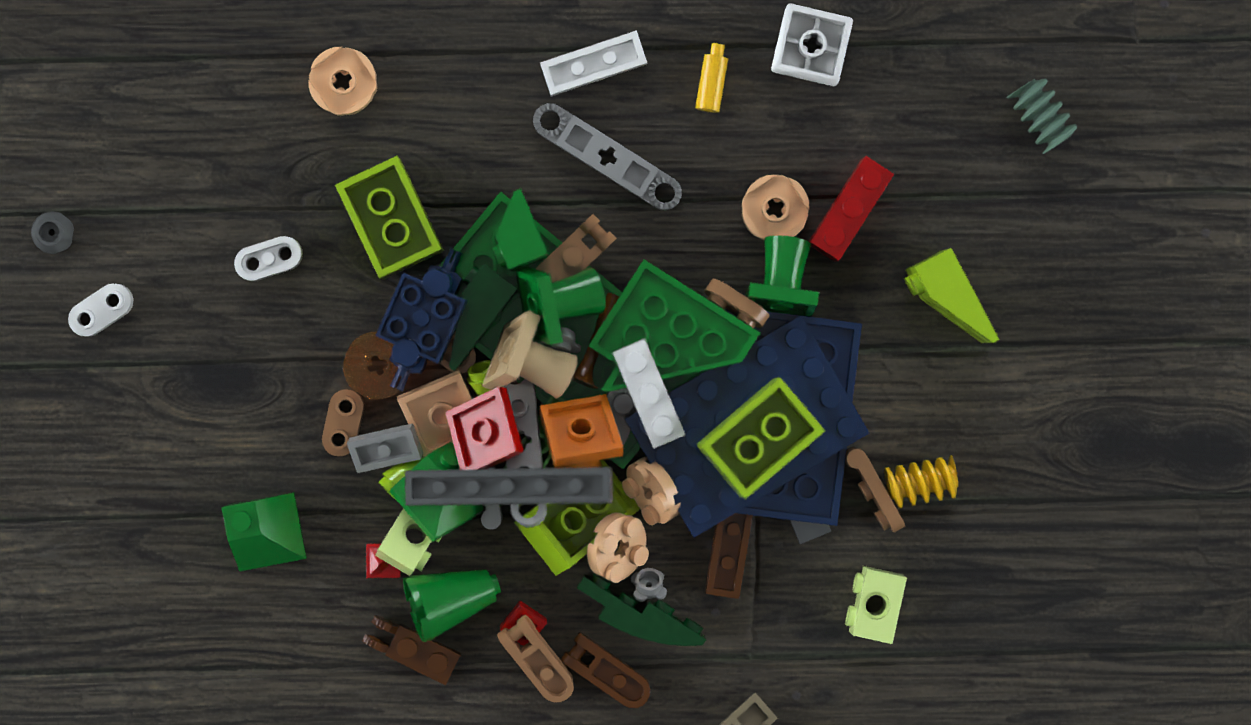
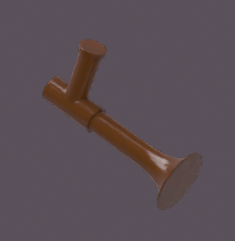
[571,293,619,389]

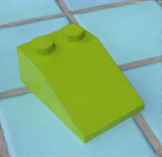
[904,248,999,343]
[514,460,640,576]

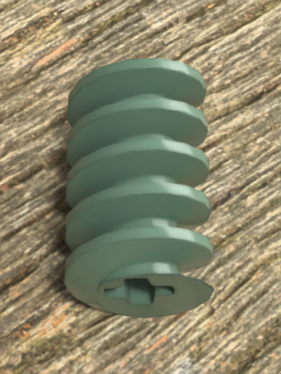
[1006,78,1077,154]

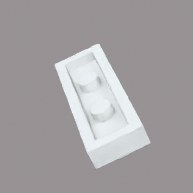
[540,30,647,96]
[613,338,685,449]

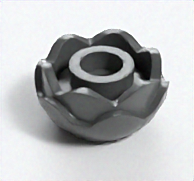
[31,211,74,254]

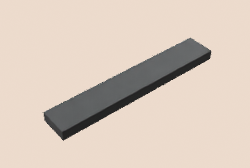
[405,467,613,506]

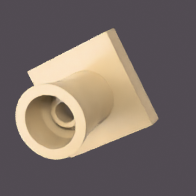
[482,310,577,399]

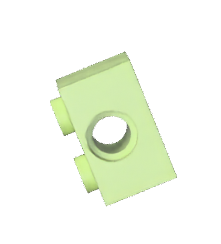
[375,508,442,576]
[845,566,907,644]

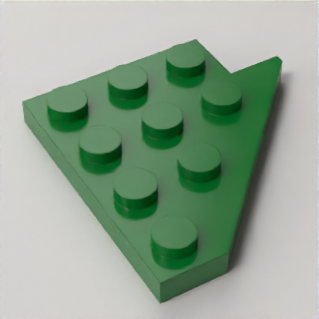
[588,260,760,393]

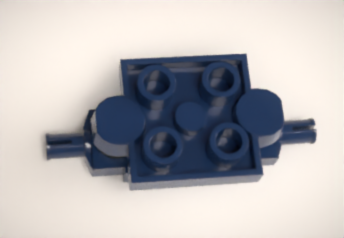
[376,248,468,391]

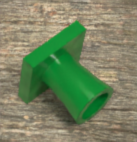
[745,235,819,317]
[515,266,605,345]

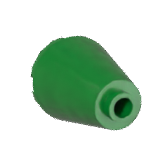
[403,569,501,642]

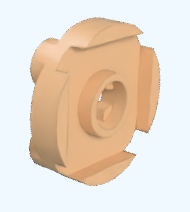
[308,47,377,116]
[741,175,809,241]
[622,457,681,526]
[587,512,649,583]

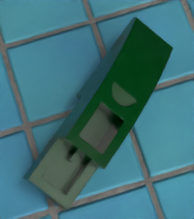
[577,573,706,646]

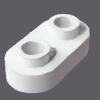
[234,236,303,281]
[68,284,133,336]

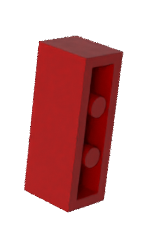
[809,156,894,262]

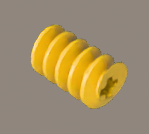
[884,455,958,508]

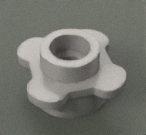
[541,327,581,354]
[631,568,667,602]

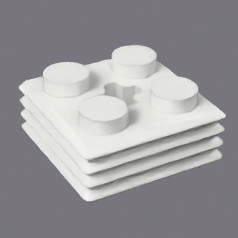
[771,3,853,86]

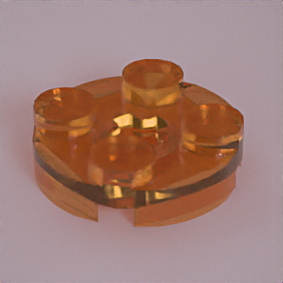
[343,332,411,399]

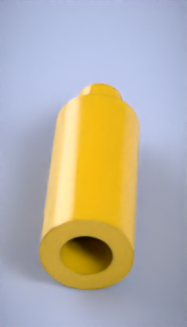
[695,43,728,113]

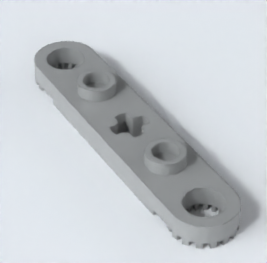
[533,103,682,210]
[503,379,547,527]

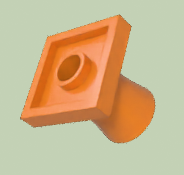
[539,394,623,468]

